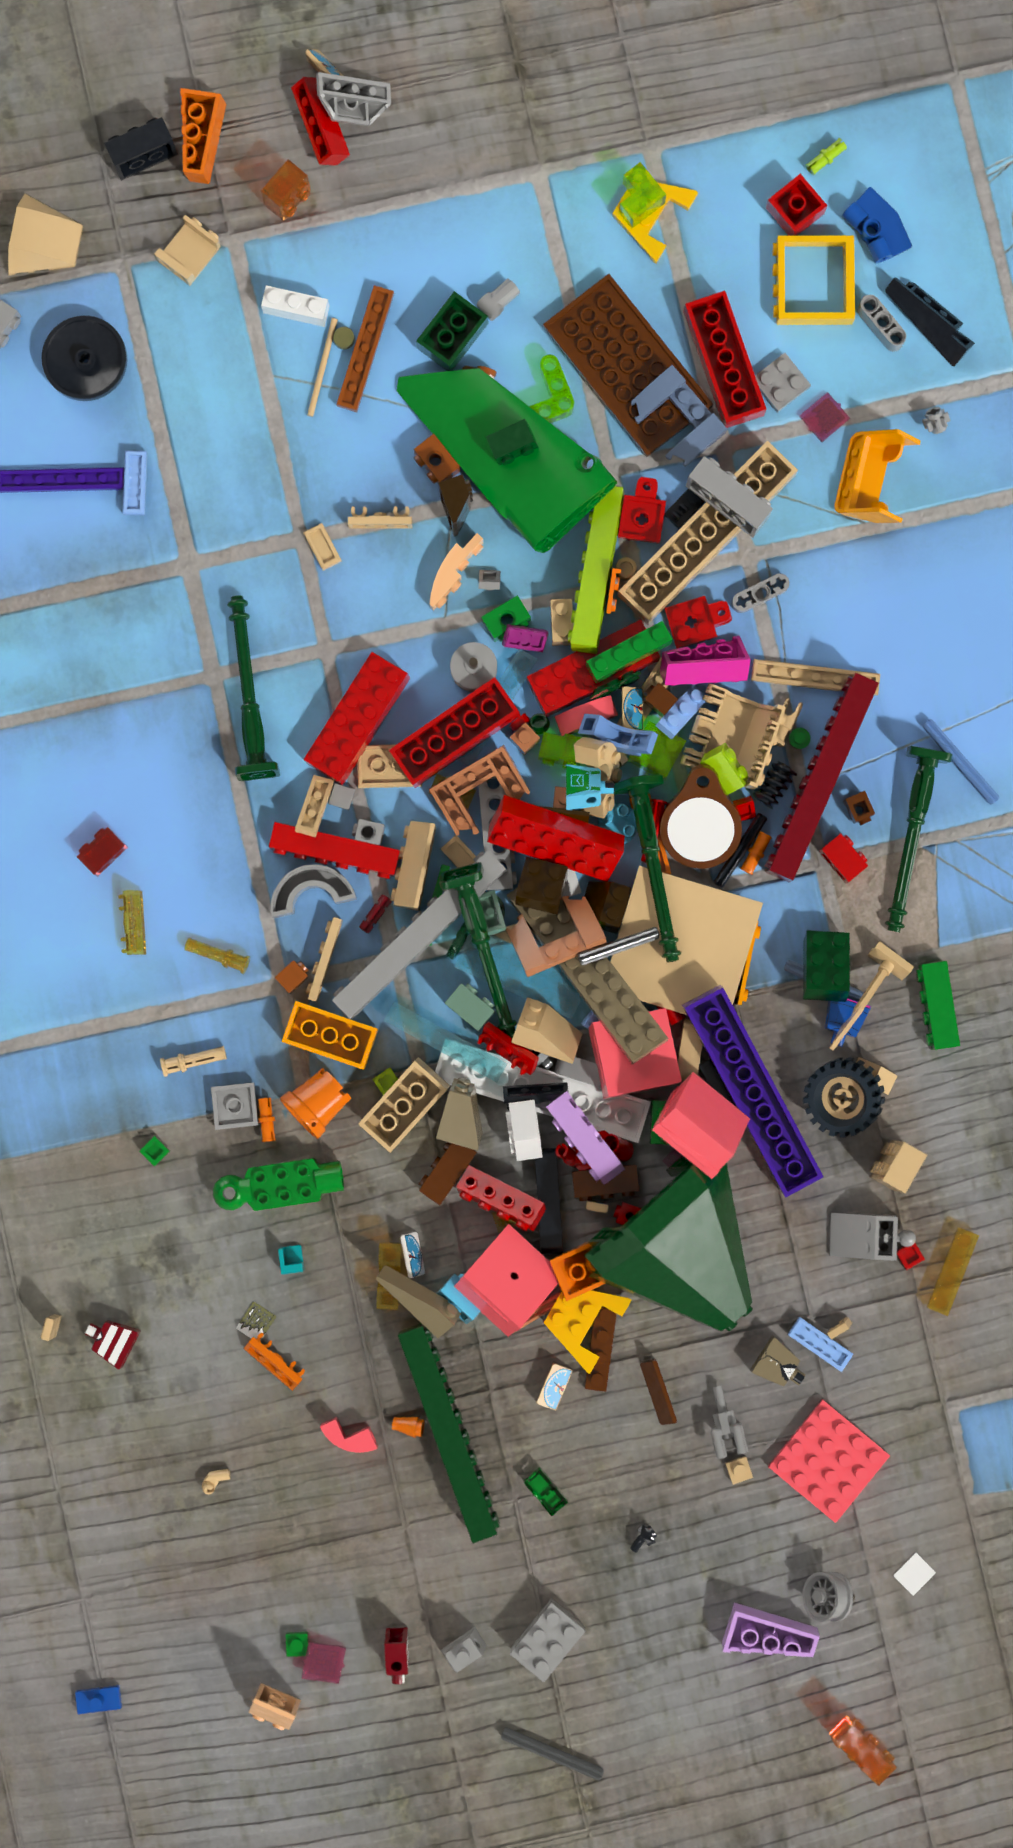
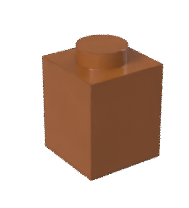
[274,960,309,994]

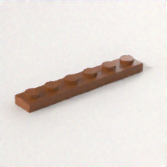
[336,285,394,412]

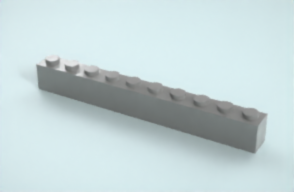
[332,851,507,1020]

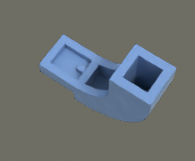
[578,714,658,756]

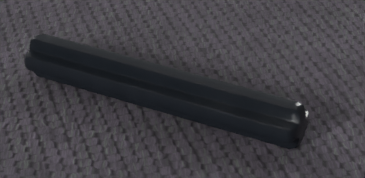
[714,813,767,888]

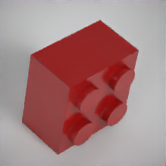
[765,173,827,236]

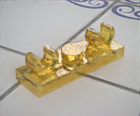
[118,890,146,955]

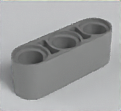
[858,295,906,352]
[554,1057,601,1088]

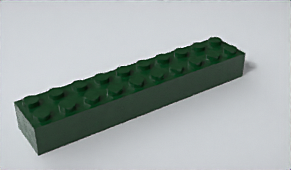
[398,1323,500,1544]

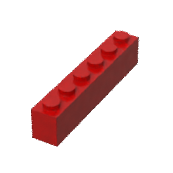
[269,822,400,879]

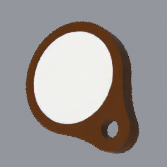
[660,764,742,869]

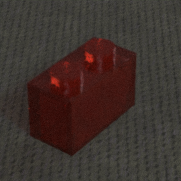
[77,827,128,877]

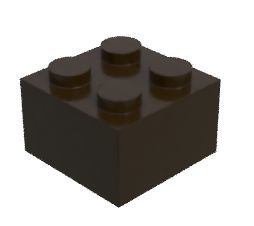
[515,857,568,915]

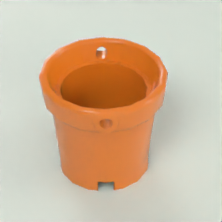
[280,1068,351,1139]

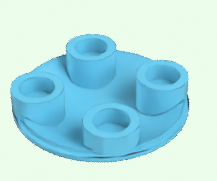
[597,803,637,845]

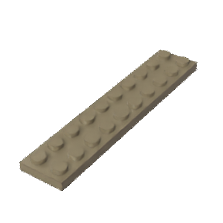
[507,887,668,1065]

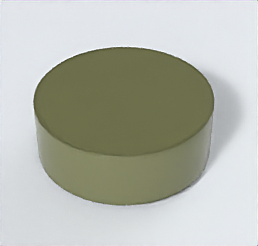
[333,327,355,350]

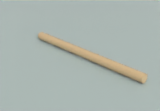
[307,318,338,417]

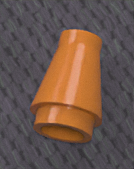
[392,1417,425,1438]

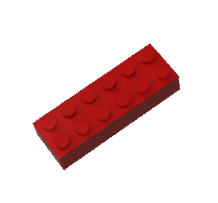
[683,291,767,428]
[526,619,660,717]
[303,652,410,786]
[389,677,521,788]
[487,795,625,881]

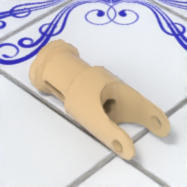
[776,698,803,747]

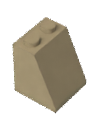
[436,1078,483,1151]

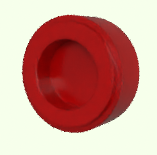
[509,713,530,732]

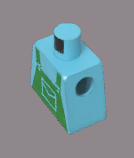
[566,764,614,810]

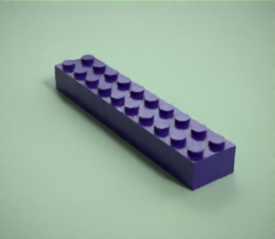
[682,985,824,1198]

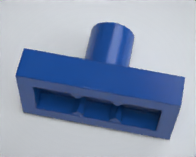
[75,1685,122,1714]

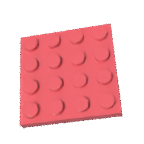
[768,1399,890,1523]

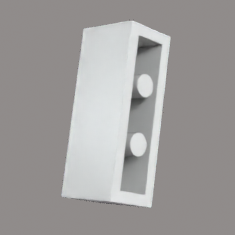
[261,285,330,327]

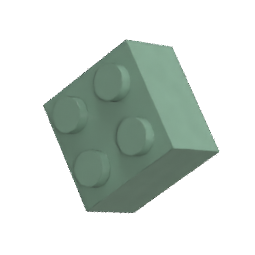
[445,983,495,1032]

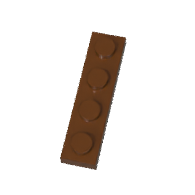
[585,1306,617,1392]

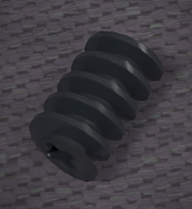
[753,761,797,809]

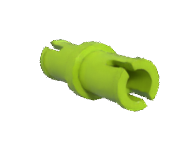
[806,138,847,175]

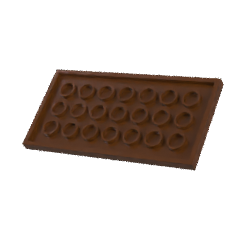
[543,274,713,457]

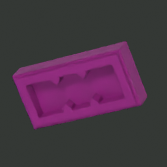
[502,624,548,652]

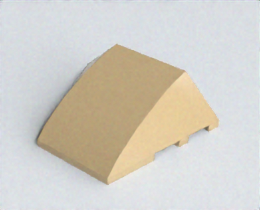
[8,194,83,276]

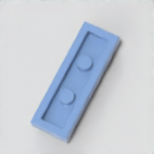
[656,685,706,740]

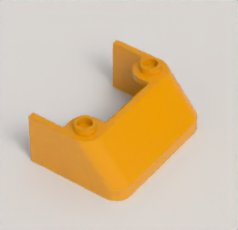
[835,429,920,523]

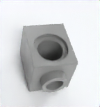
[352,819,385,846]

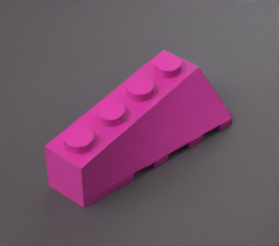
[660,635,751,686]

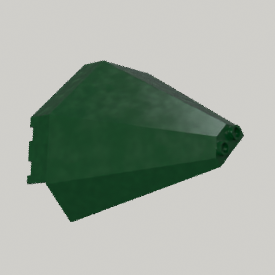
[585,1156,753,1332]

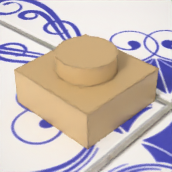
[725,1456,753,1485]

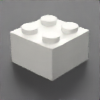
[506,1100,543,1161]

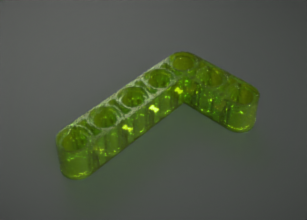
[529,354,574,423]

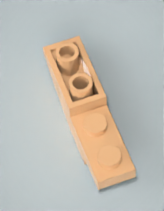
[430,533,484,611]

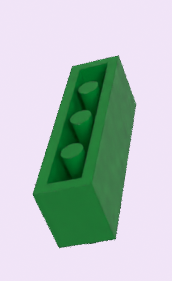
[586,621,673,684]
[916,961,960,1050]

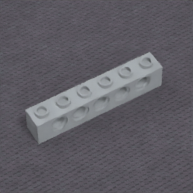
[479,776,517,892]

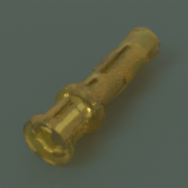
[184,938,250,974]

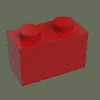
[819,833,868,884]

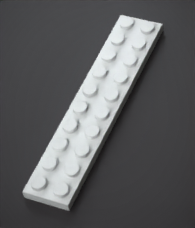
[435,1039,651,1143]

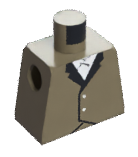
[750,1336,806,1386]

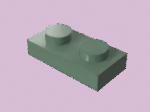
[479,890,506,936]

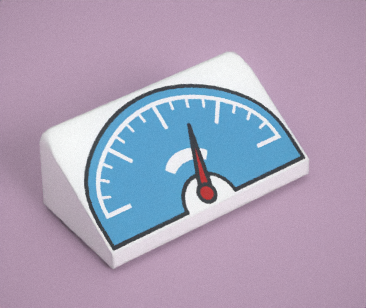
[400,1232,425,1279]

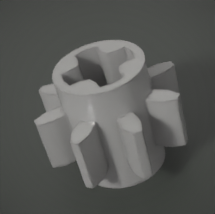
[922,407,950,434]

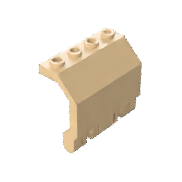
[680,683,787,789]

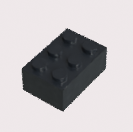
[104,117,178,180]

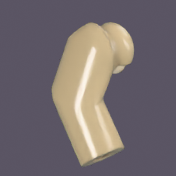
[202,1469,230,1495]

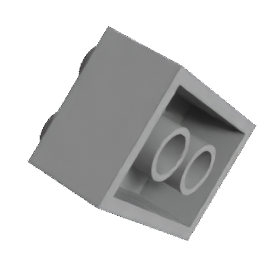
[510,1598,585,1682]

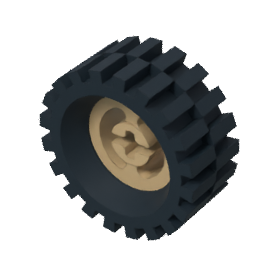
[803,1057,885,1138]

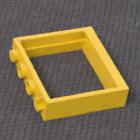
[772,236,855,325]

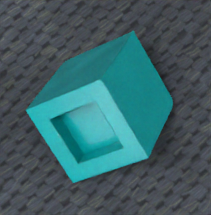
[278,1245,305,1275]

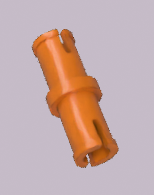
[740,831,772,875]
[258,1098,276,1142]

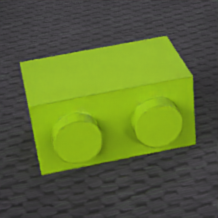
[700,743,748,794]

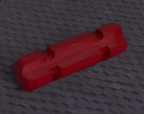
[359,894,392,934]

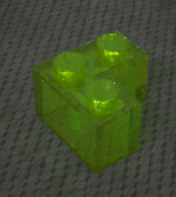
[619,162,667,228]
[538,732,583,769]

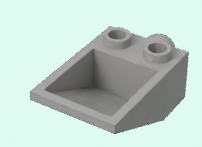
[830,1213,916,1261]

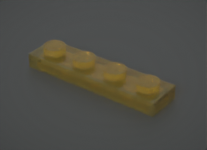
[927,1227,979,1316]

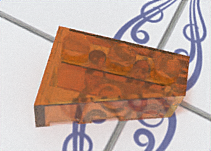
[829,1715,897,1786]

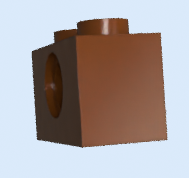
[413,434,460,484]

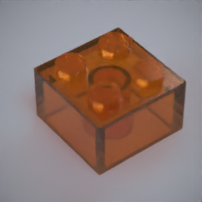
[261,159,311,221]

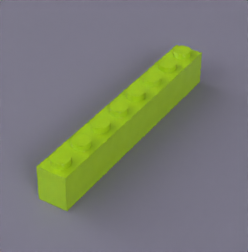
[568,486,624,654]

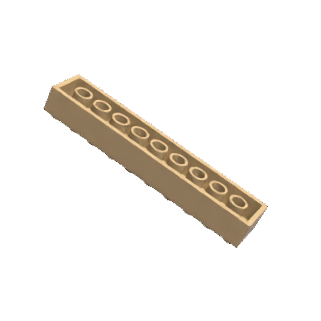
[617,441,798,625]

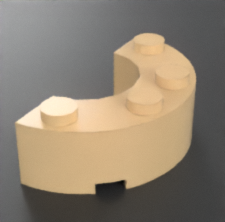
[574,737,622,819]

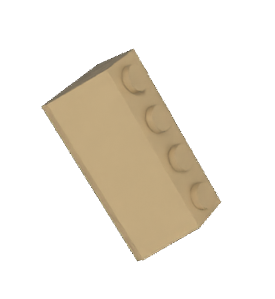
[390,821,436,911]

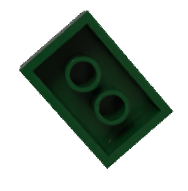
[416,291,488,371]
[803,930,850,1002]

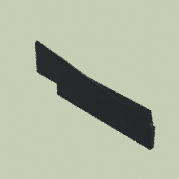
[885,277,975,367]

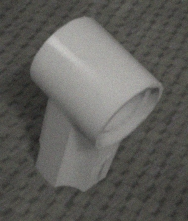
[476,279,520,321]

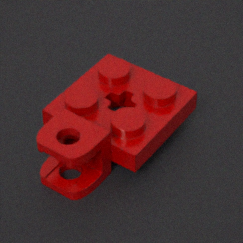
[618,477,666,544]
[665,596,732,649]

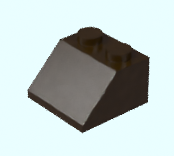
[584,881,632,934]

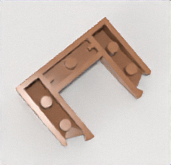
[429,745,530,836]
[506,896,607,977]

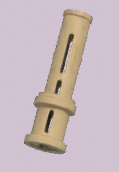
[160,1046,227,1077]

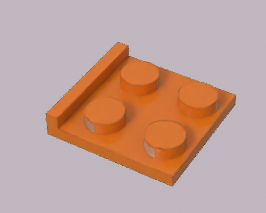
[606,568,621,614]

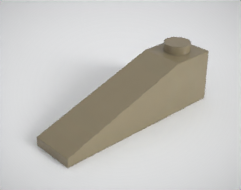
[375,1265,461,1338]

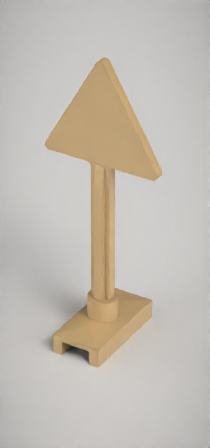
[830,941,914,1050]

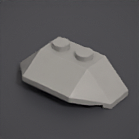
[316,72,391,126]

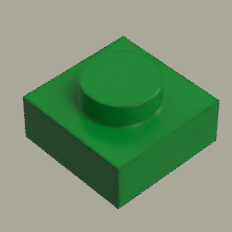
[139,1136,170,1166]
[286,1632,309,1657]

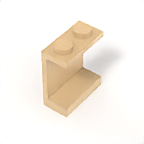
[154,215,221,286]

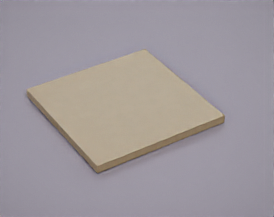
[610,866,763,1015]

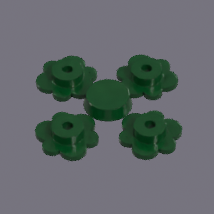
[589,670,641,702]

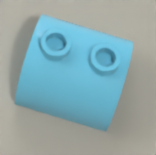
[436,1273,480,1324]

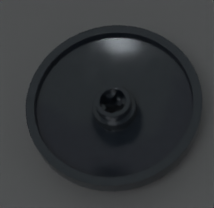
[42,316,128,401]

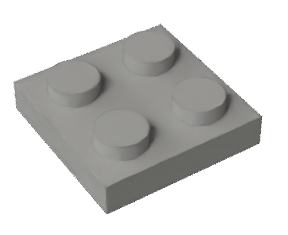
[755,353,811,413]
[211,1082,259,1130]

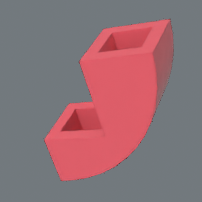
[555,695,618,736]
[320,1417,378,1453]

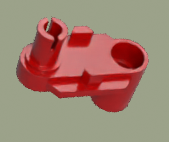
[555,1130,634,1171]

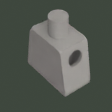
[440,1627,487,1673]

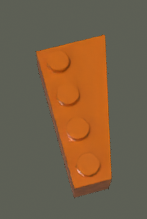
[180,88,226,184]

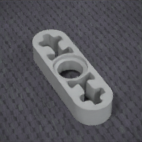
[732,574,790,613]

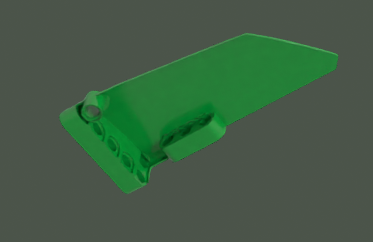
[396,368,617,553]

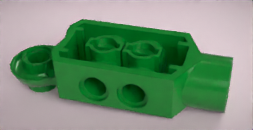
[213,1158,344,1211]

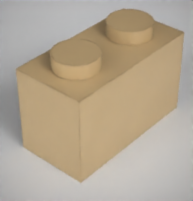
[550,599,573,646]

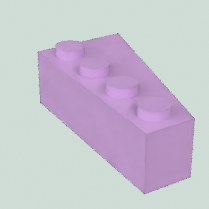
[546,1091,625,1185]
[722,1603,820,1657]

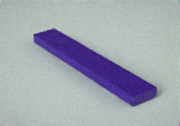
[0,467,125,493]

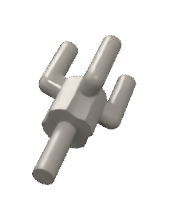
[711,1386,749,1459]

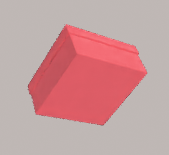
[588,1008,682,1099]
[652,1072,750,1179]
[454,1224,558,1337]

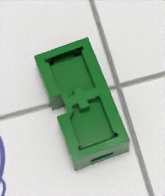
[524,1467,568,1517]

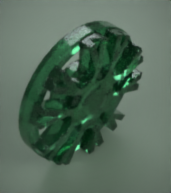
[447,922,469,960]

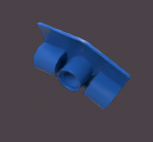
[842,187,912,264]

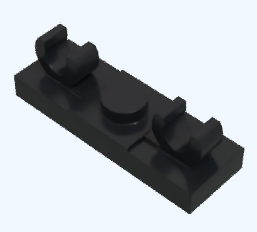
[664,489,705,529]
[503,1082,569,1110]

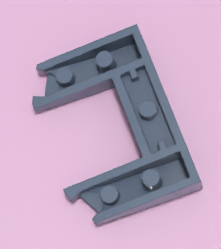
[631,365,727,467]

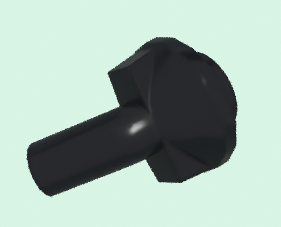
[630,1524,657,1552]

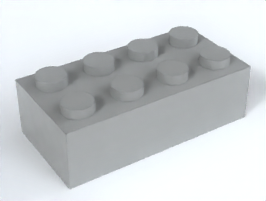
[686,456,773,538]

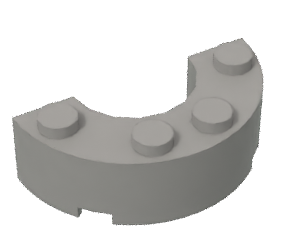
[271,864,357,919]

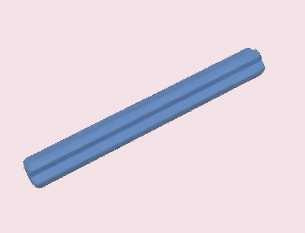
[923,719,999,805]

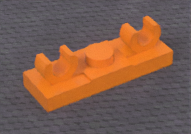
[243,1333,305,1391]

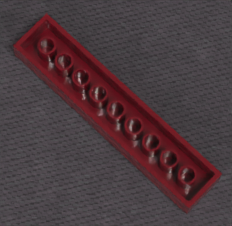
[765,672,879,883]

